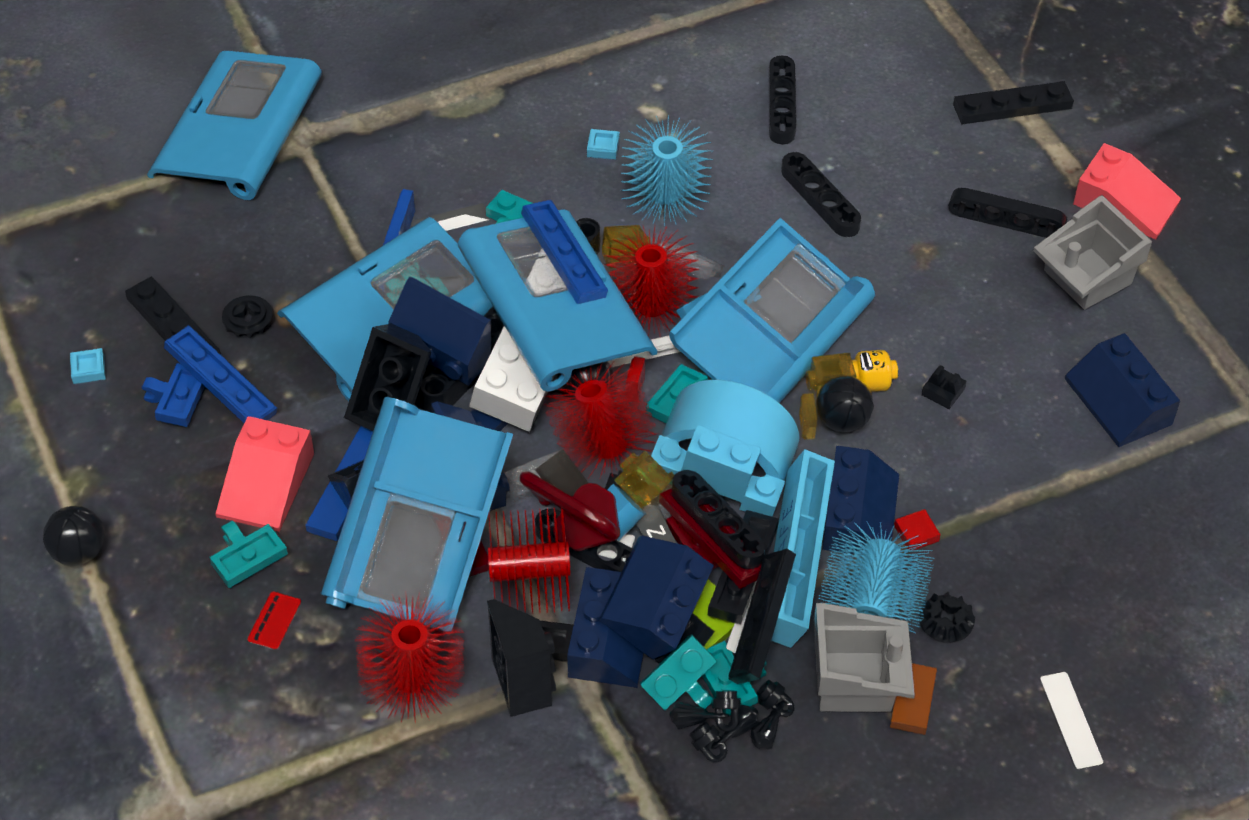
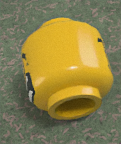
[849,350,898,392]

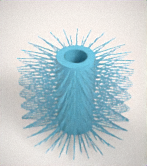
[621,116,713,226]
[818,522,935,633]

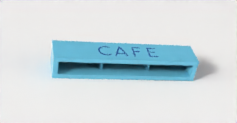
[771,449,835,648]

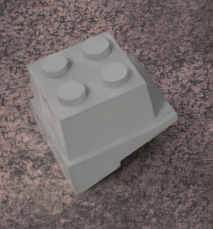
[1033,195,1152,310]
[814,603,915,712]

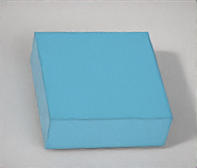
[587,129,620,160]
[70,348,106,384]

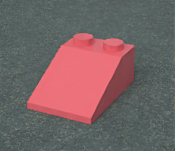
[1073,143,1181,240]
[215,416,314,532]

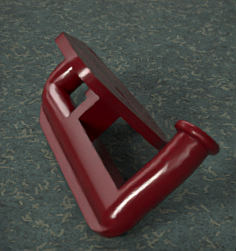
[520,471,620,551]

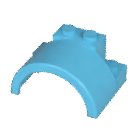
[645,380,799,517]

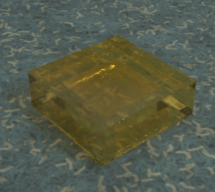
[799,393,817,439]

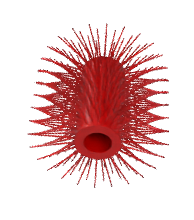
[604,226,699,337]
[544,362,656,478]
[488,507,570,614]
[355,591,464,723]

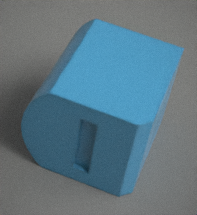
[608,484,646,541]

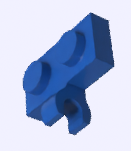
[142,363,205,427]

